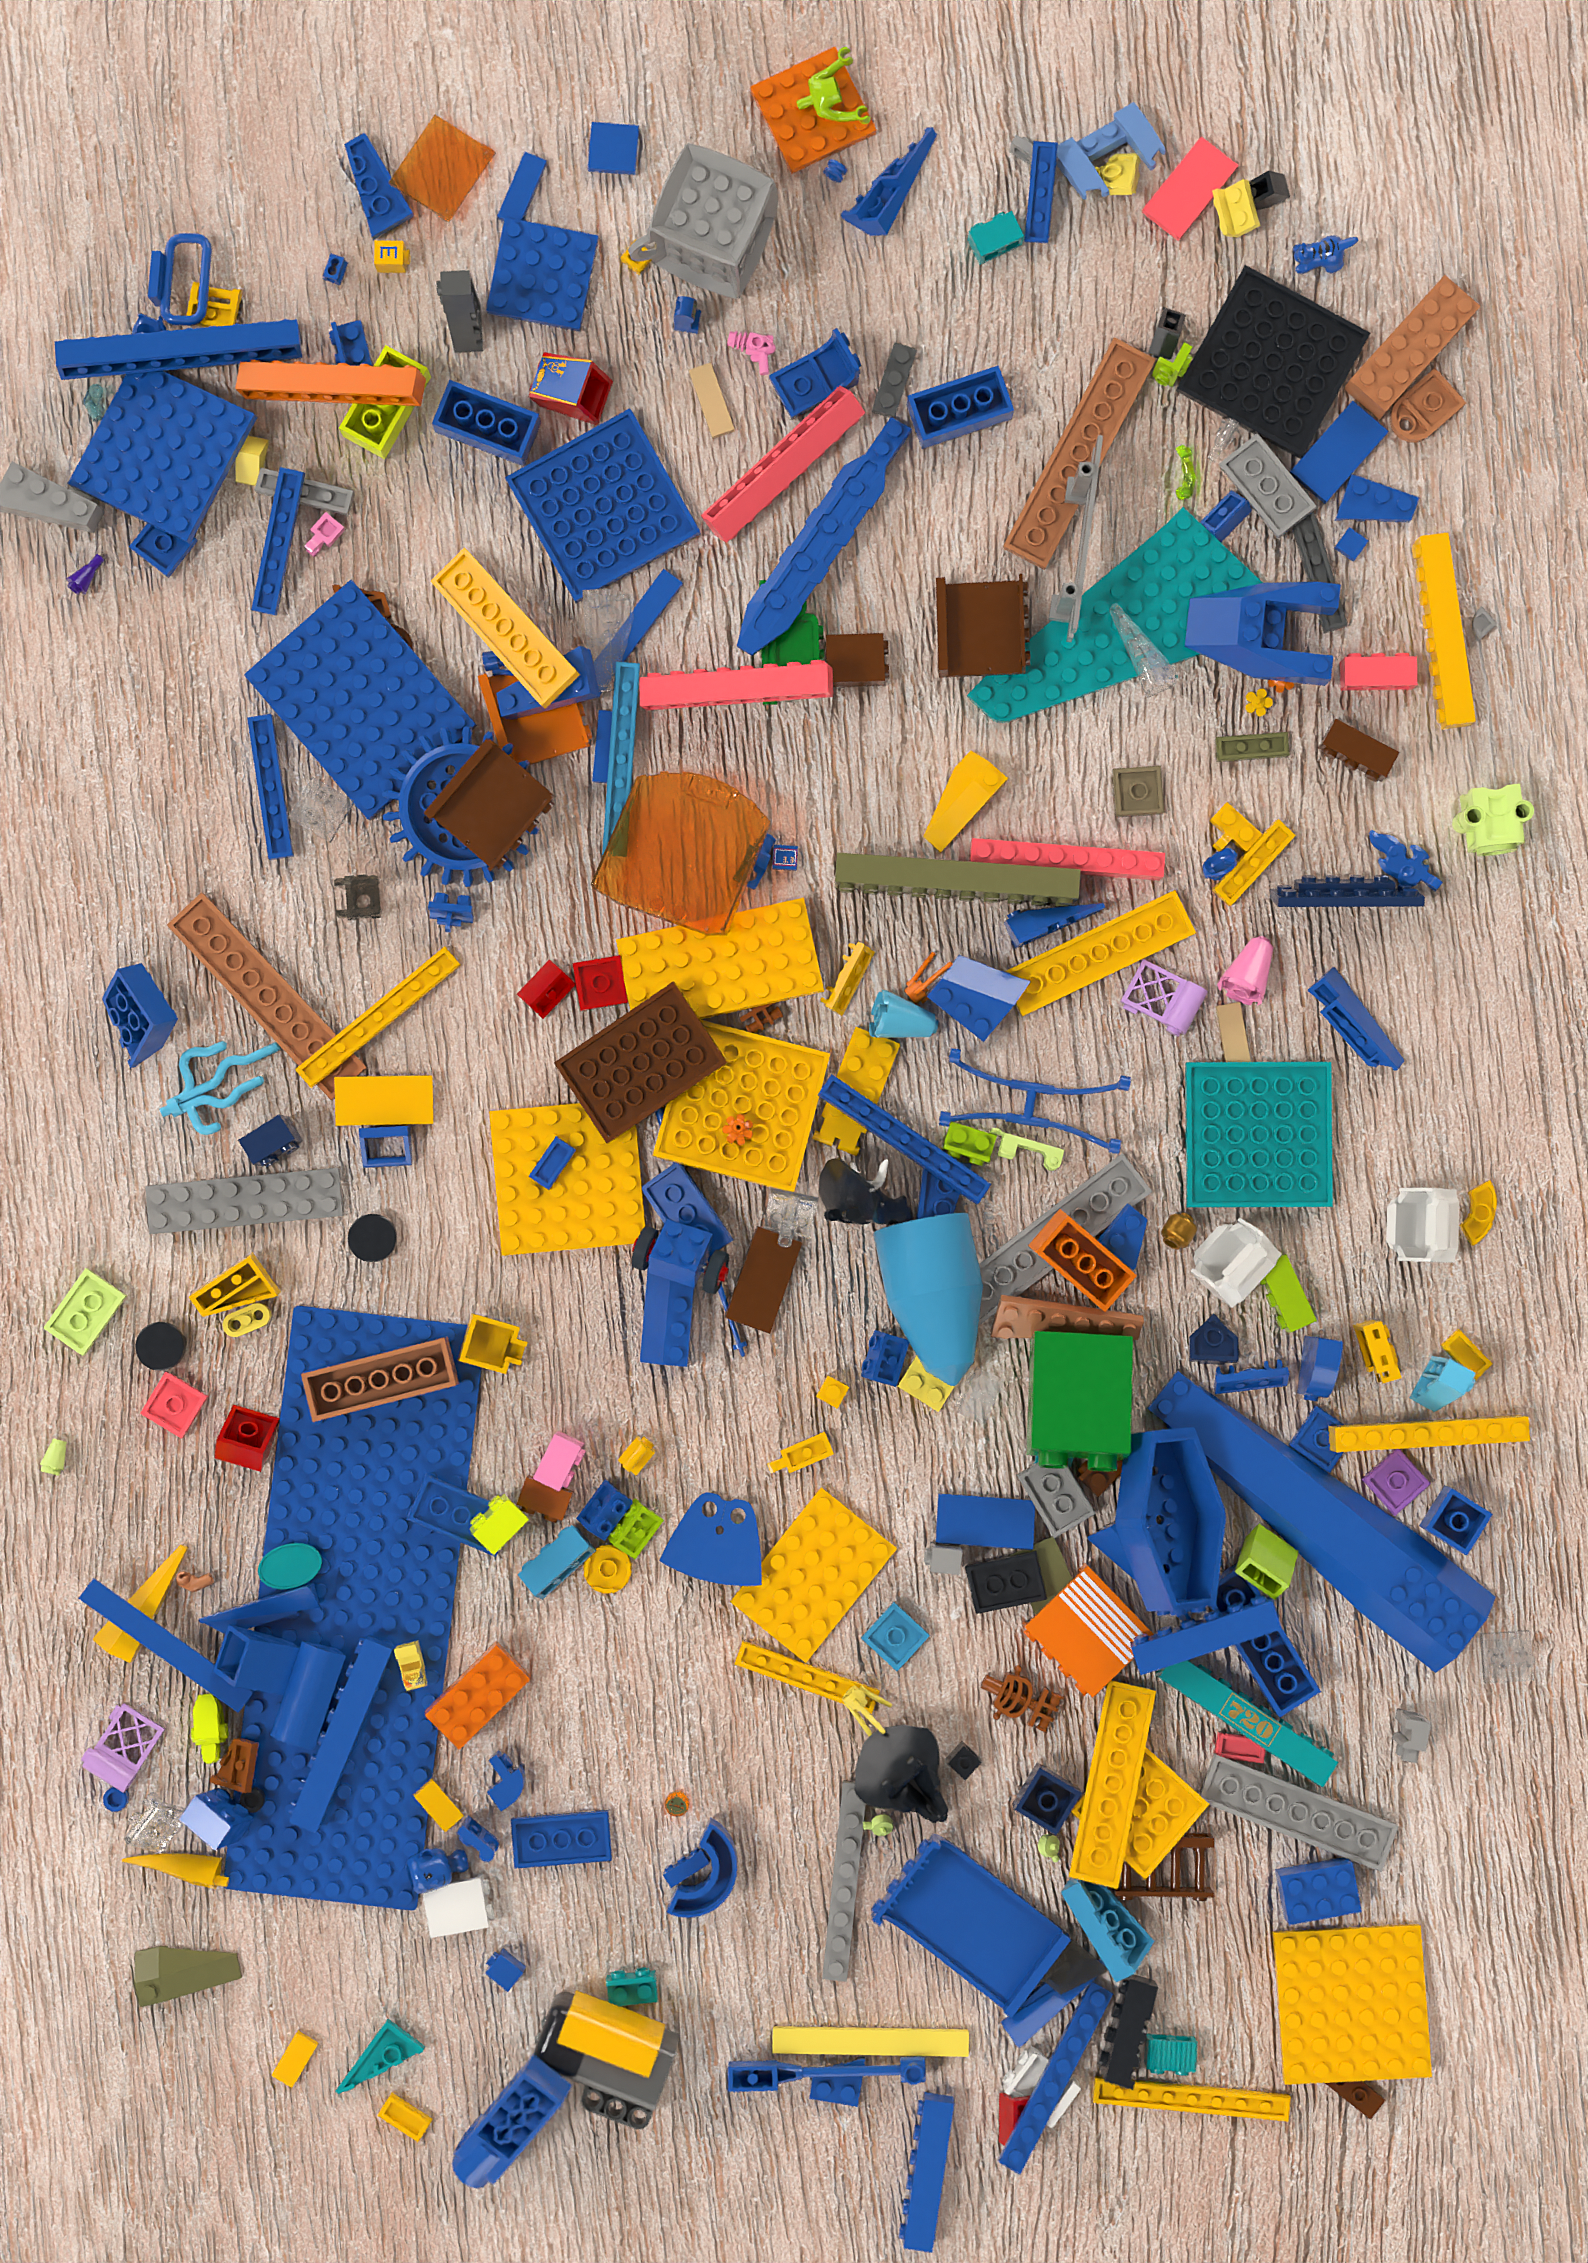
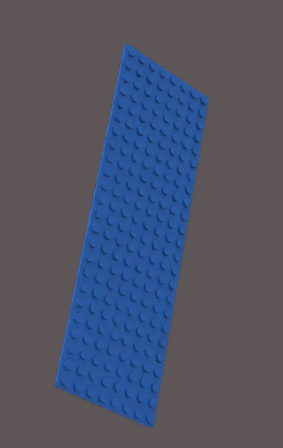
[224,1306,482,1911]

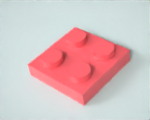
[140,1371,209,1439]

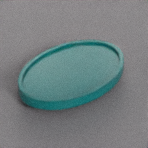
[258,1543,322,1589]

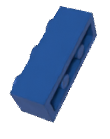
[663,1848,710,1888]

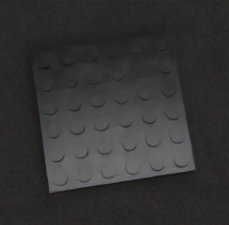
[1176,265,1371,459]

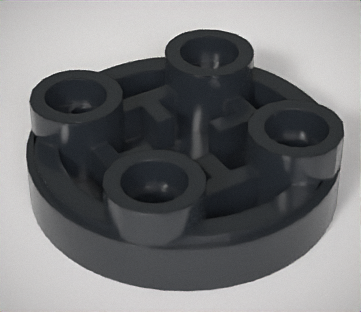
[348,1214,397,1262]
[135,1322,186,1371]

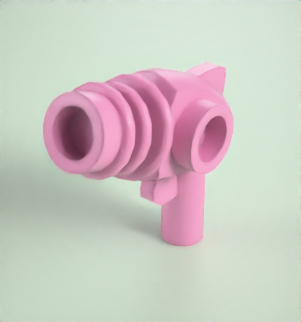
[727,331,776,375]

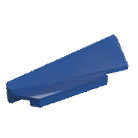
[1308,967,1404,1071]
[198,1583,320,1634]
[1000,1956,1107,2048]

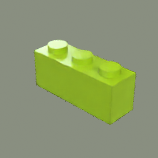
[1260,1254,1317,1333]

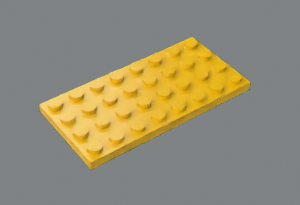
[616,897,824,1019]

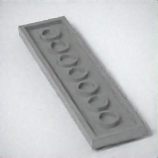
[145,1168,344,1234]
[1199,1753,1399,1872]

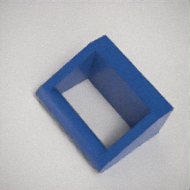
[359,1126,412,1168]

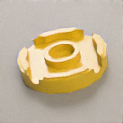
[583,1544,632,1594]

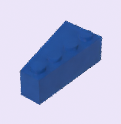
[496,646,600,720]

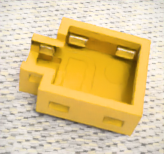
[457,1313,528,1374]
[1353,1320,1401,1384]

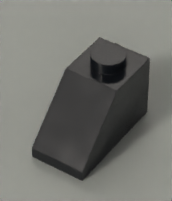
[1249,171,1290,211]
[1148,307,1186,360]

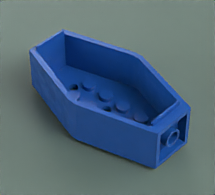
[1115,1427,1226,1616]

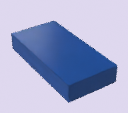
[529,1136,576,1190]

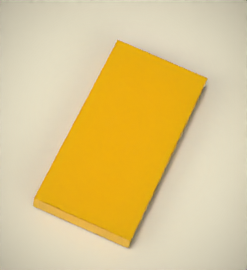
[334,1075,433,1126]

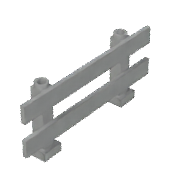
[1049,435,1103,642]

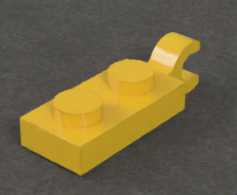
[767,1432,834,1474]

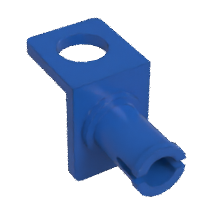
[734,833,776,890]

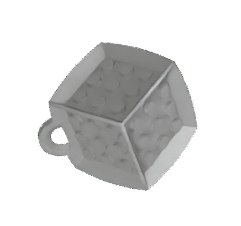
[628,143,778,299]

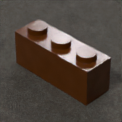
[1318,719,1400,782]

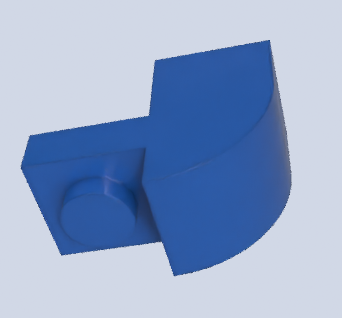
[487,1750,526,1812]

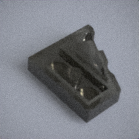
[1042,1939,1108,1995]

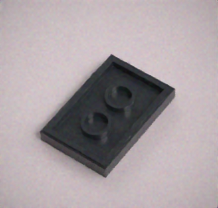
[965,1550,1048,1614]

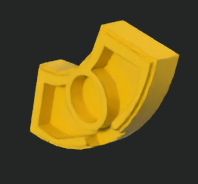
[1459,1180,1497,1246]

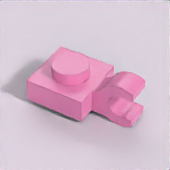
[304,512,345,557]

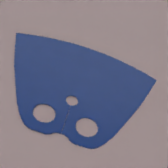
[659,1492,762,1586]

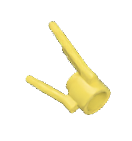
[842,1685,892,1736]

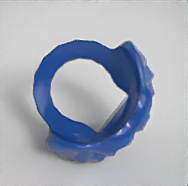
[1202,848,1238,881]

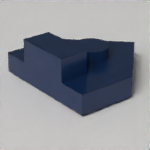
[1189,1313,1239,1365]

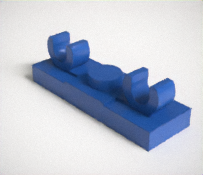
[1214,1359,1289,1394]

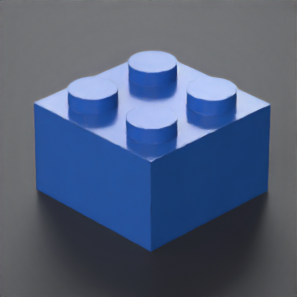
[1419,1485,1493,1556]
[179,1788,254,1850]

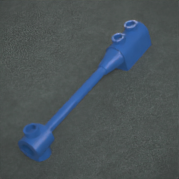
[728,2056,926,2092]

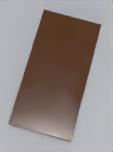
[724,1226,802,1334]

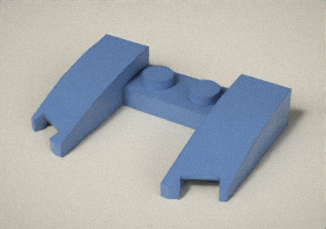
[1056,102,1166,200]

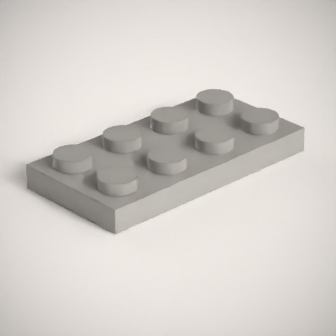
[1219,433,1317,539]

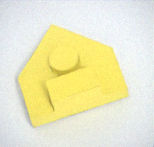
[1095,153,1141,195]

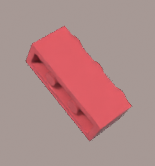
[1340,653,1417,691]

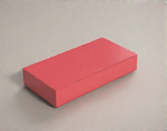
[1215,1732,1265,1764]

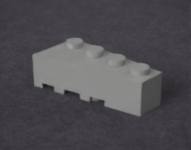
[0,461,104,533]

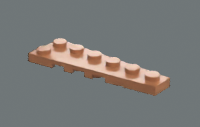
[990,1295,1144,1340]

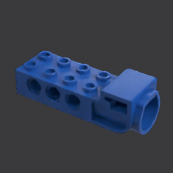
[452,2055,572,2189]

